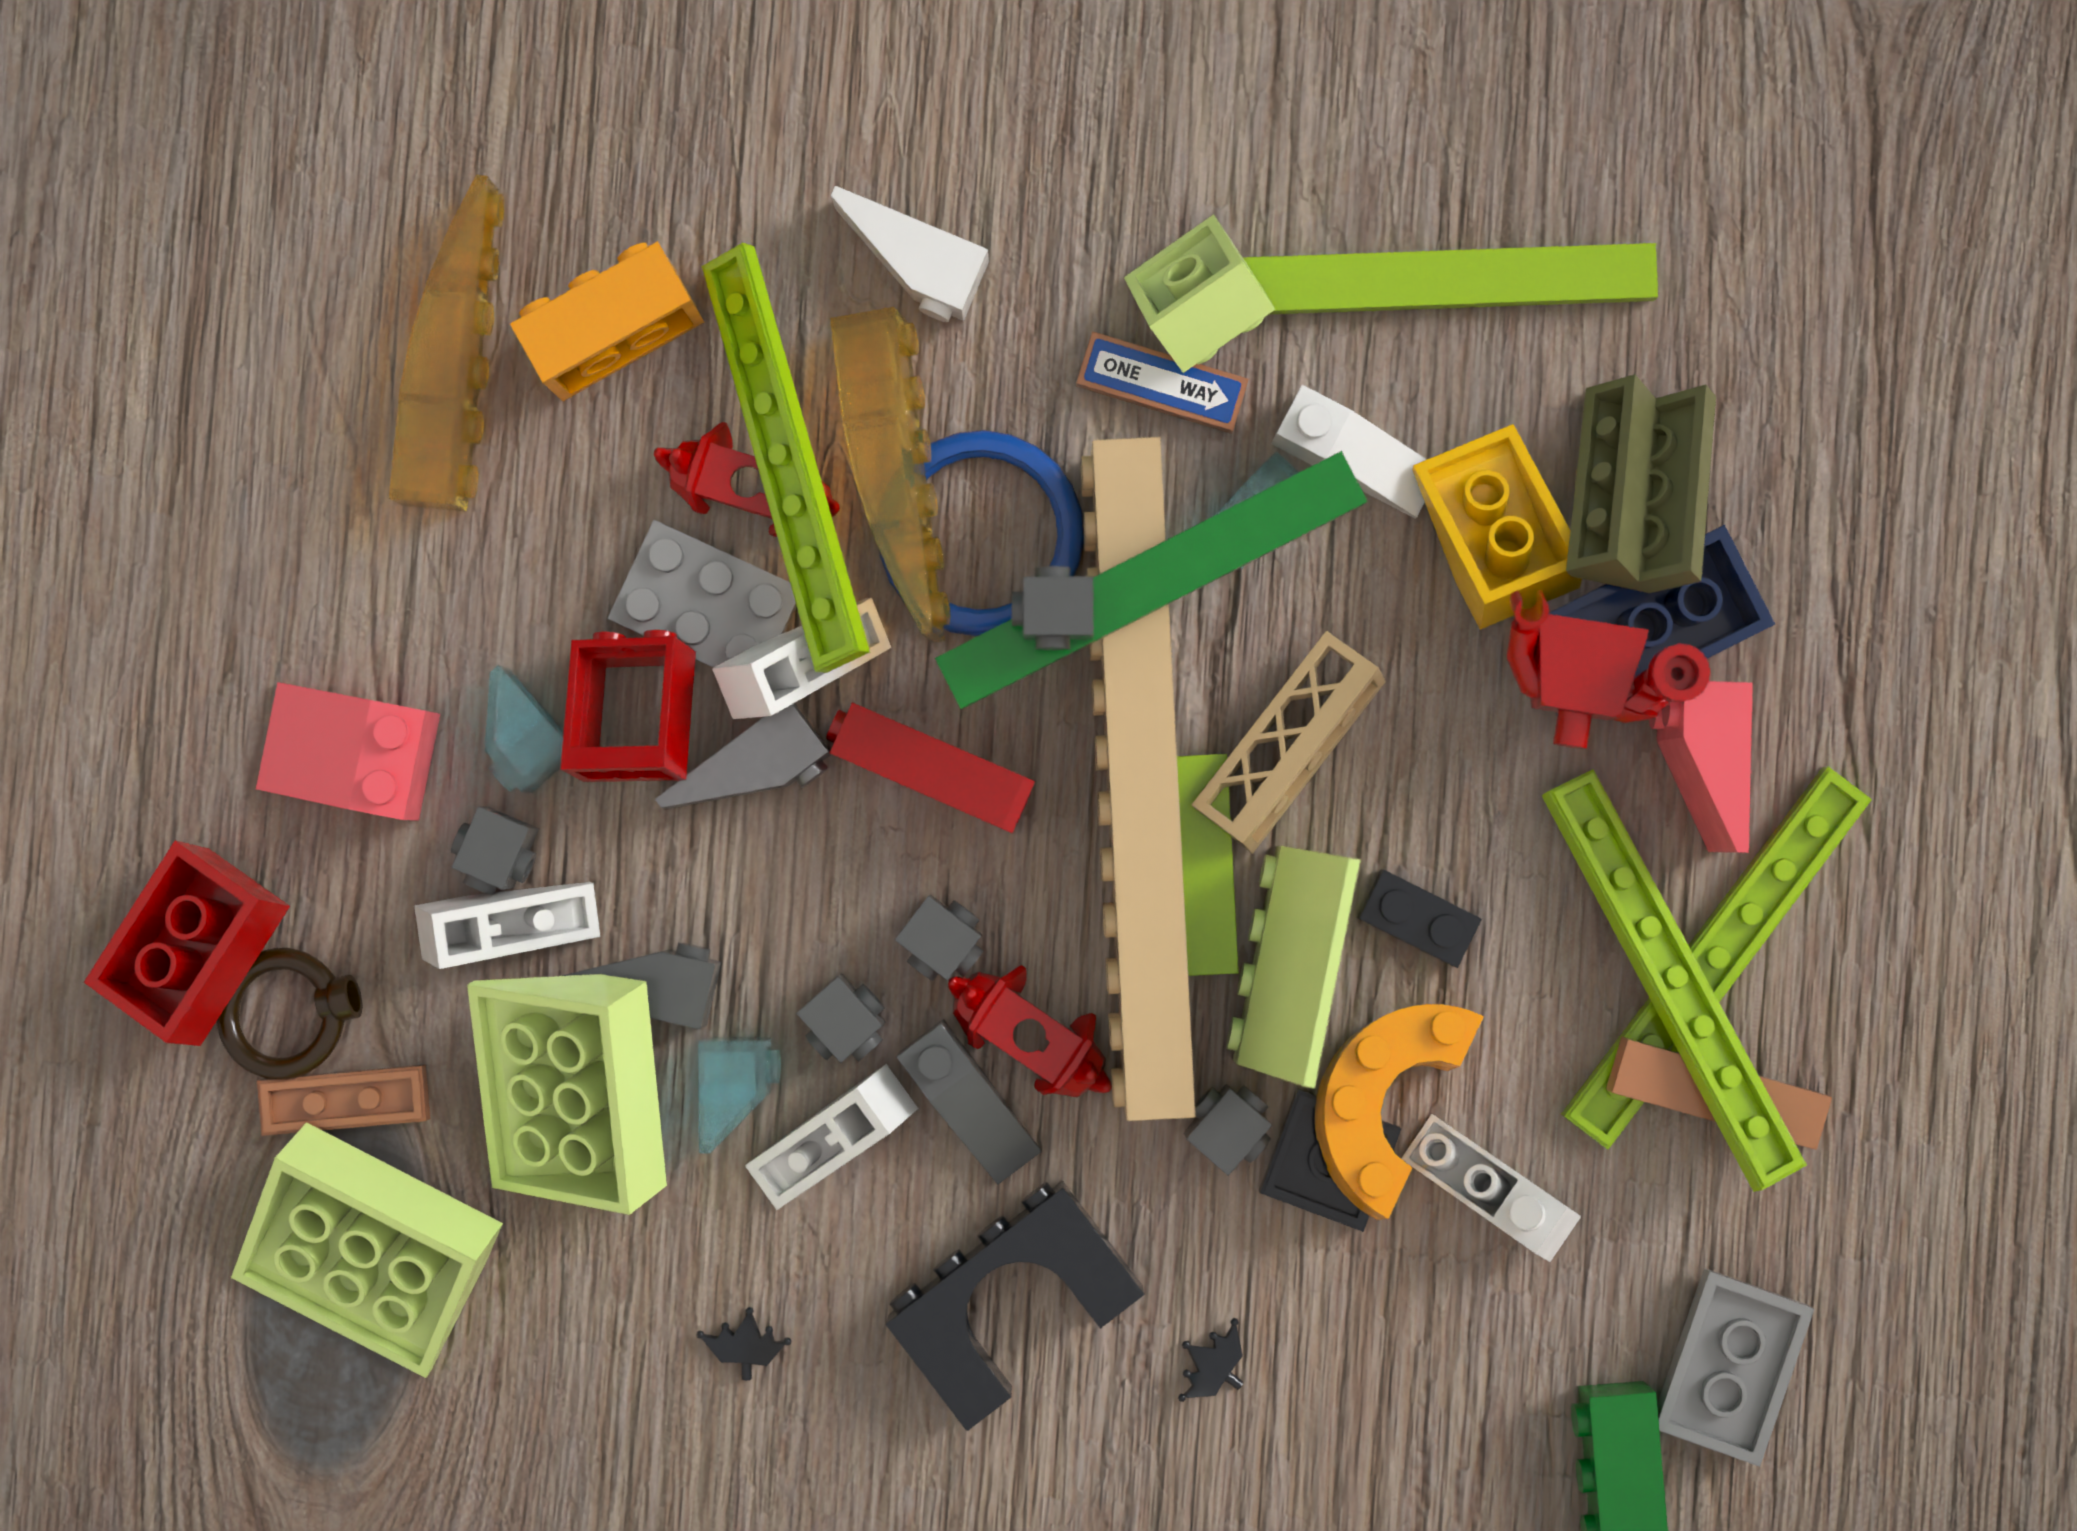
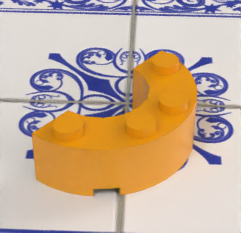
[1315,1004,1484,1220]

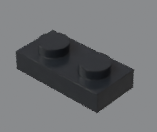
[1357,869,1482,968]

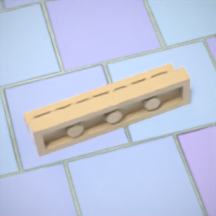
[1192,631,1386,854]

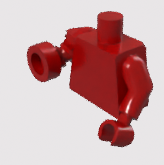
[1506,590,1710,749]

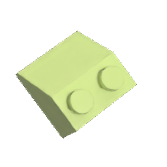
[1124,214,1275,373]

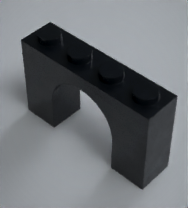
[886,1181,1145,1431]

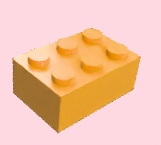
[510,241,704,401]

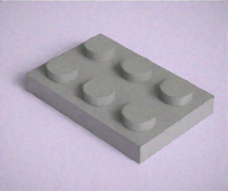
[607,520,797,668]
[1657,1268,1814,1467]

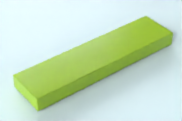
[1177,754,1239,976]

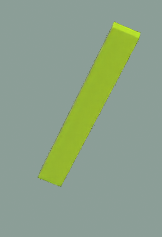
[702,242,870,673]
[1243,243,1658,315]
[1561,766,1872,1150]
[1541,769,1807,1192]

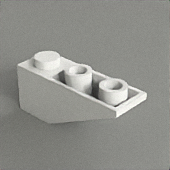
[1401,1114,1581,1262]

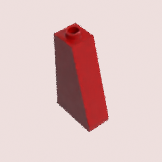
[826,702,1035,833]

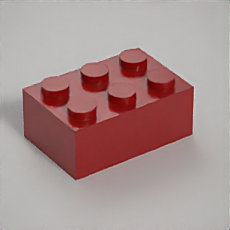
[83,840,290,1046]

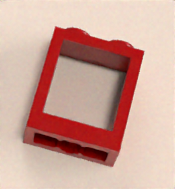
[560,630,696,782]

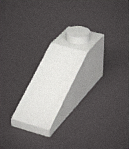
[831,186,989,322]
[1271,385,1427,519]
[712,598,891,719]
[414,882,601,969]
[745,1064,919,1210]

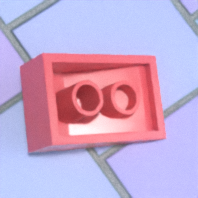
[1649,681,1753,853]
[256,682,440,821]

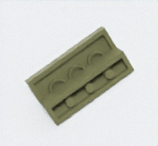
[1566,374,1716,593]

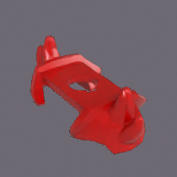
[654,422,840,537]
[948,965,1112,1098]

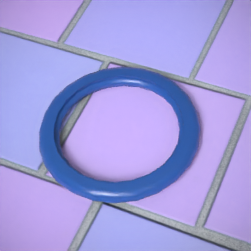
[877,430,1084,637]

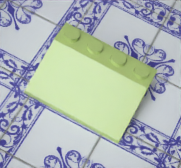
[1226,846,1360,1088]
[467,974,667,1215]
[231,1122,503,1378]

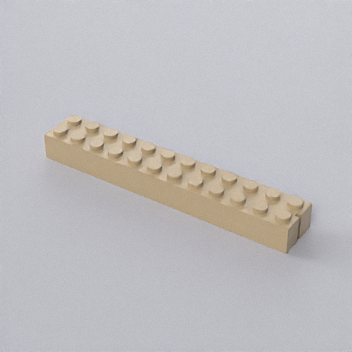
[1080,437,1195,1121]

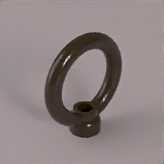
[216,948,363,1080]

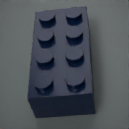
[1549,525,1775,716]

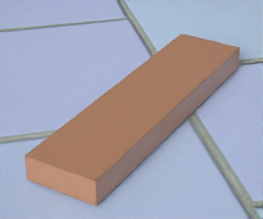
[1606,1036,1832,1150]

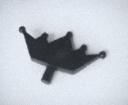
[696,1307,792,1381]
[1178,1318,1243,1402]

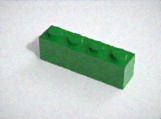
[1571,1381,1668,1531]

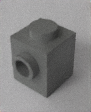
[1012,566,1094,650]
[451,806,540,895]
[895,895,984,981]
[796,974,885,1063]
[1183,1084,1272,1176]

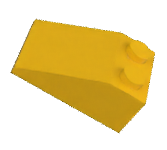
[1412,424,1582,630]

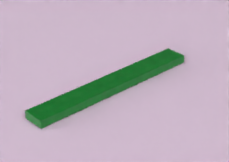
[935,451,1368,710]

